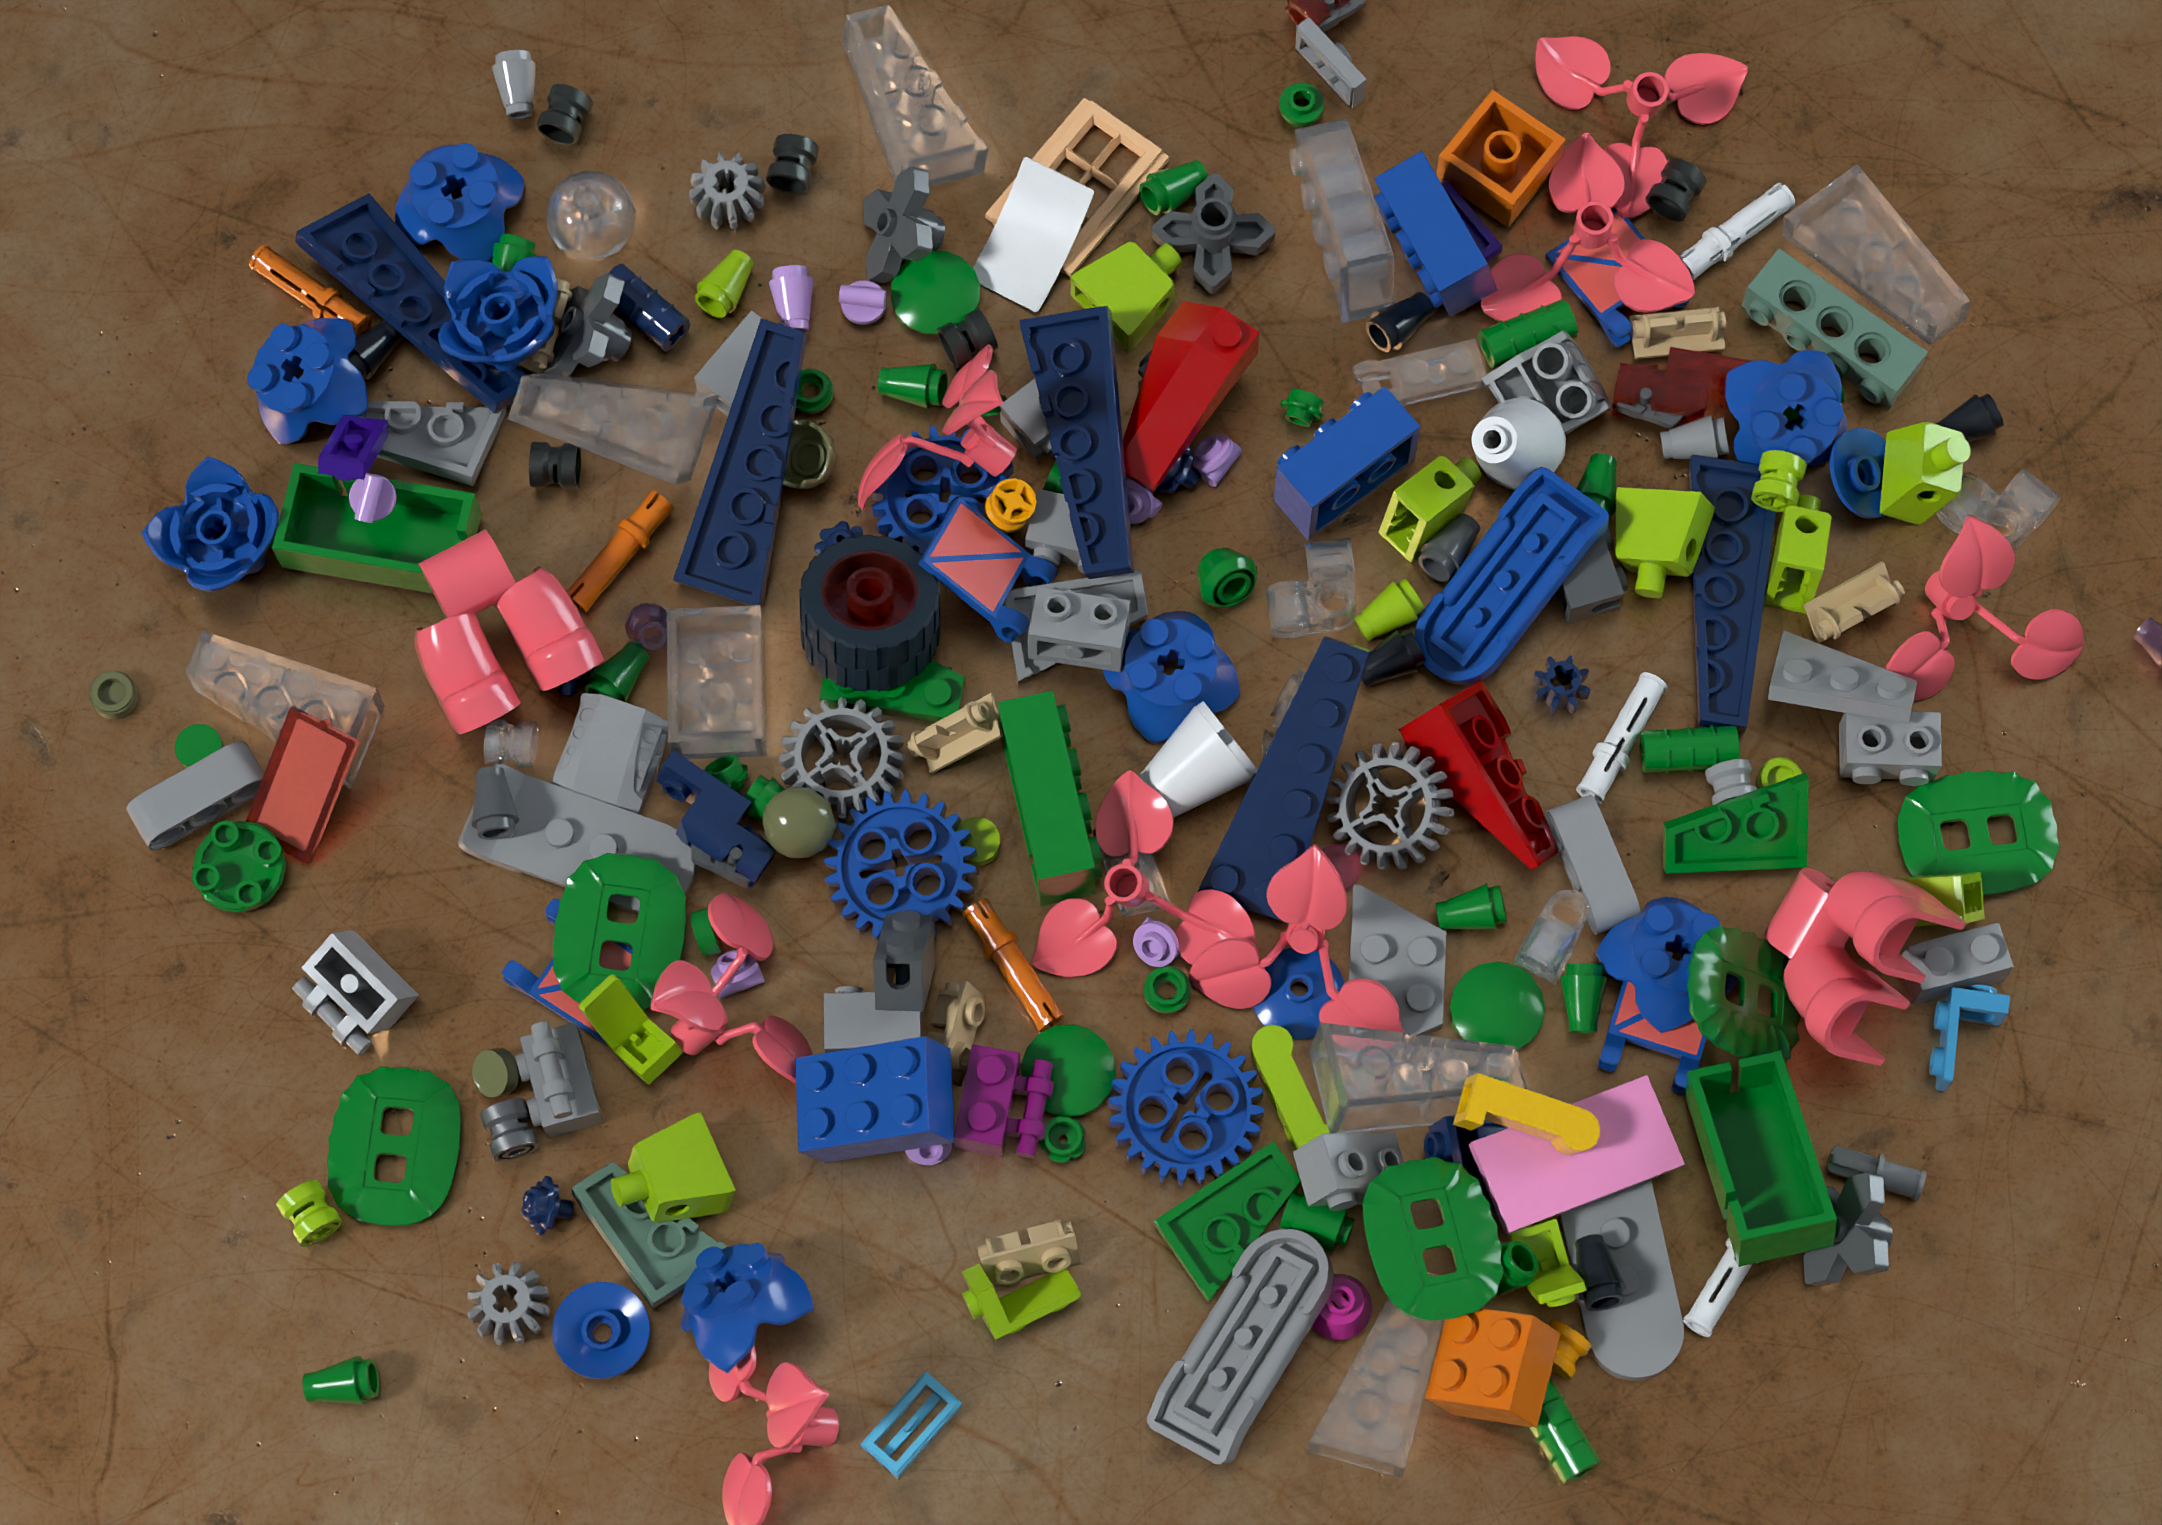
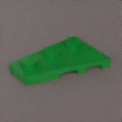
[819,612,965,723]
[1663,772,1809,874]
[1154,1141,1301,1304]

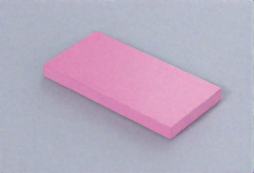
[1469,1075,1685,1235]

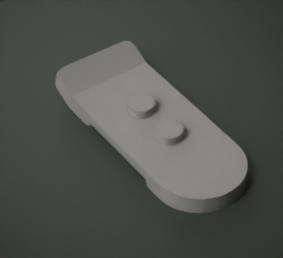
[458,764,696,915]
[1558,1179,1684,1381]
[1147,1229,1334,1464]

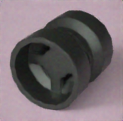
[536,84,593,146]
[766,134,819,194]
[1646,158,1707,222]
[937,308,998,369]
[529,442,581,489]

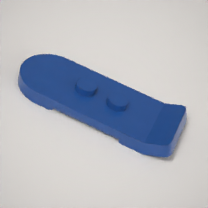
[1415,467,1609,685]

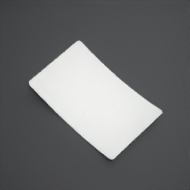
[973,157,1094,312]

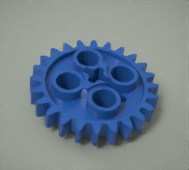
[871,425,1014,554]
[824,790,979,941]
[1108,1030,1265,1187]

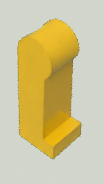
[1453,1073,1600,1155]

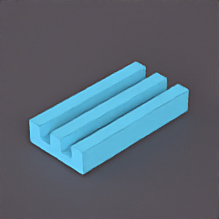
[860,1371,963,1479]

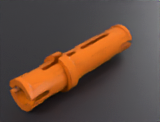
[249,245,372,335]
[567,490,674,614]
[962,898,1065,1032]

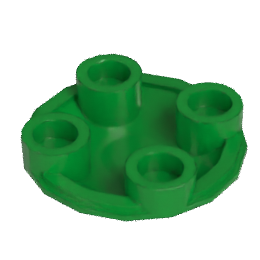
[891,251,980,334]
[191,820,286,913]
[1450,961,1545,1055]
[1021,1024,1116,1117]

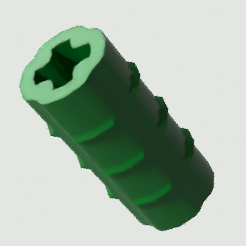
[1478,299,1578,369]
[1640,725,1740,774]
[1529,1378,1602,1484]

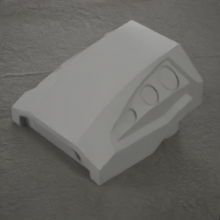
[1482,330,1613,435]
[552,693,671,815]

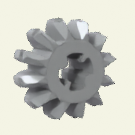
[689,151,766,230]
[467,1262,550,1345]

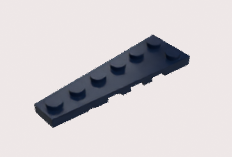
[295,193,533,414]
[1019,306,1134,579]
[673,319,807,609]
[1689,455,1776,733]
[1198,636,1371,921]

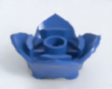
[395,143,524,262]
[438,256,558,372]
[247,318,368,444]
[1725,350,1847,467]
[142,456,279,592]
[1103,611,1240,744]
[1596,897,1738,1033]
[680,1243,814,1373]

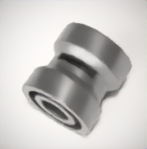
[480,1098,540,1161]

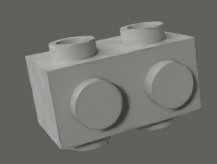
[1028,587,1130,672]
[1839,711,1942,786]
[1293,1132,1404,1211]

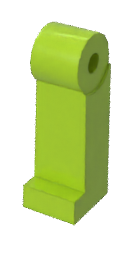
[1251,1025,1344,1151]

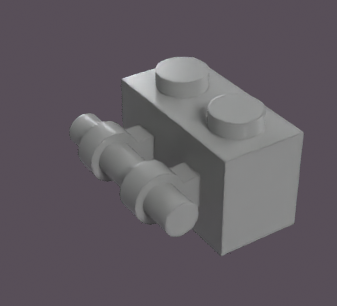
[292,930,419,1055]
[515,1021,604,1139]

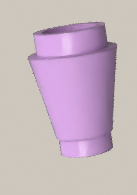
[769,265,814,333]

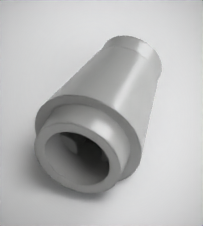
[492,50,536,119]
[1660,415,1729,459]

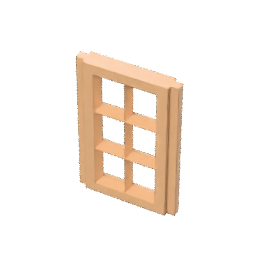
[985,98,1169,277]

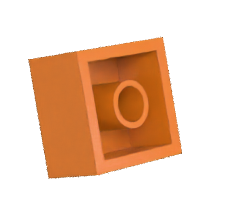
[1436,90,1566,228]
[1425,1308,1560,1428]

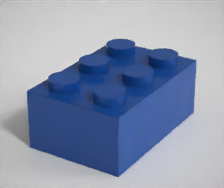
[1373,151,1498,317]
[1274,386,1420,540]
[795,1036,955,1163]

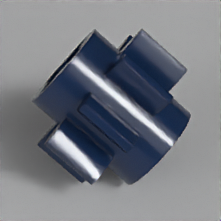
[1532,656,1591,715]

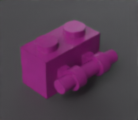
[954,1044,1054,1158]

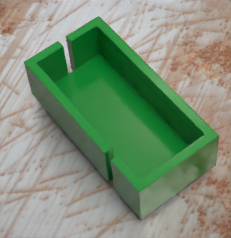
[272,463,482,593]
[997,690,1103,907]
[1685,1050,1837,1267]

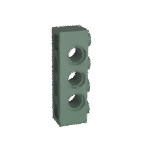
[1741,248,1928,409]

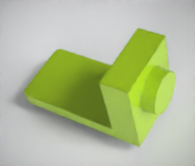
[579,974,683,1085]
[1508,1216,1586,1307]
[962,1263,1082,1340]

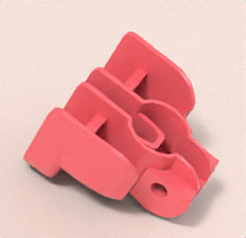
[414,529,605,734]
[1764,868,1966,1066]

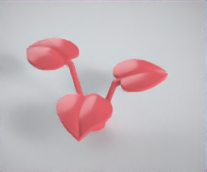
[1535,36,1748,219]
[1480,132,1695,321]
[858,344,1017,511]
[1884,516,2085,701]
[1032,770,1257,977]
[1189,845,1404,1049]
[651,892,813,1084]
[709,1345,839,1525]

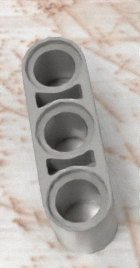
[126,741,269,851]
[1546,794,1641,935]

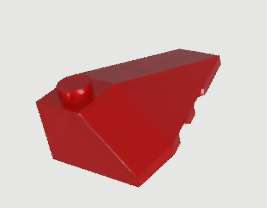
[1123,301,1260,493]
[1398,680,1559,870]

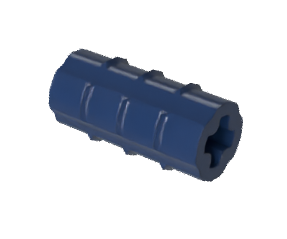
[609,263,691,352]

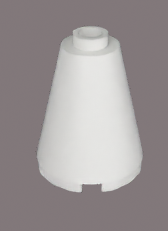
[1472,398,1566,490]
[1139,701,1258,818]

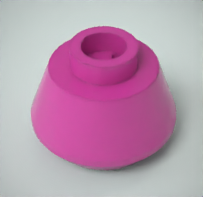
[1312,1274,1372,1340]

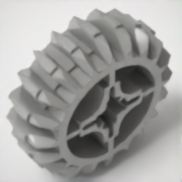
[779,696,906,823]
[1326,742,1454,870]

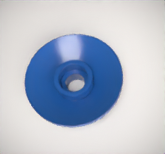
[1830,428,1886,519]
[1253,948,1345,1040]
[552,1282,650,1379]

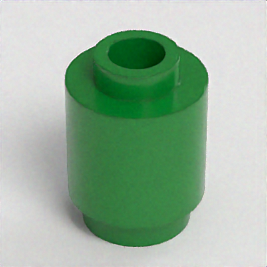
[1280,1192,1355,1252]

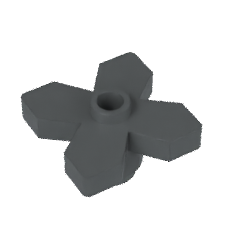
[863,166,945,284]
[1151,173,1276,294]
[543,273,632,379]
[1803,1172,1893,1287]

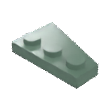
[571,1162,728,1309]

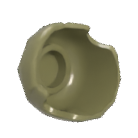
[783,420,837,489]
[763,787,837,858]

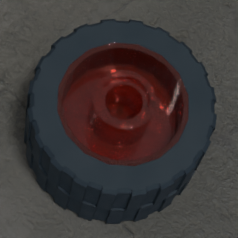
[799,535,940,692]

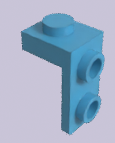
[1929,985,2010,1091]

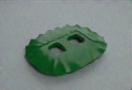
[1897,770,2060,895]
[553,853,686,1010]
[1687,925,1801,1061]
[327,1066,461,1225]
[1363,1157,1504,1321]

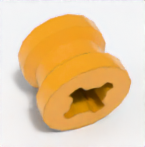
[984,478,1037,533]
[1548,1320,1592,1380]

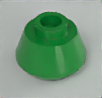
[1197,548,1258,608]

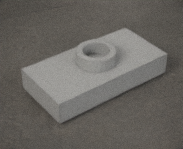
[1295,17,1367,108]

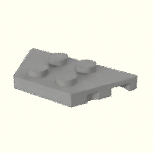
[1345,884,1446,1066]

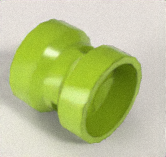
[1751,450,1807,512]
[276,1180,343,1247]

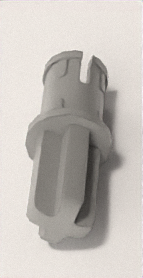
[1827,1145,1926,1201]

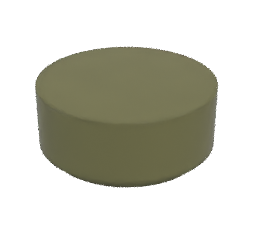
[89,671,139,720]
[472,1048,519,1097]

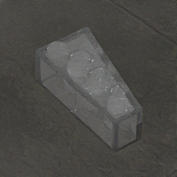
[843,4,989,187]
[1289,118,1395,323]
[1782,164,1970,345]
[508,373,720,485]
[185,631,385,789]
[1309,1022,1527,1134]
[1307,1272,1443,1478]

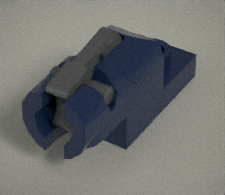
[656,750,776,889]

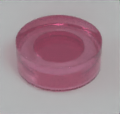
[1322,844,1361,892]

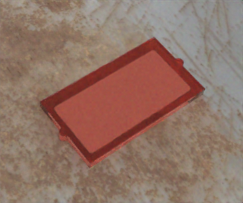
[246,706,360,864]

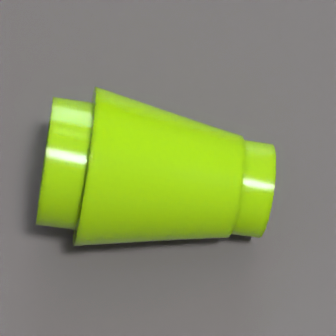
[695,250,754,318]
[1353,579,1425,641]

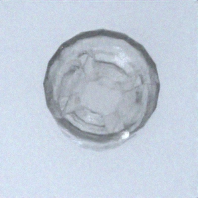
[484,718,539,768]

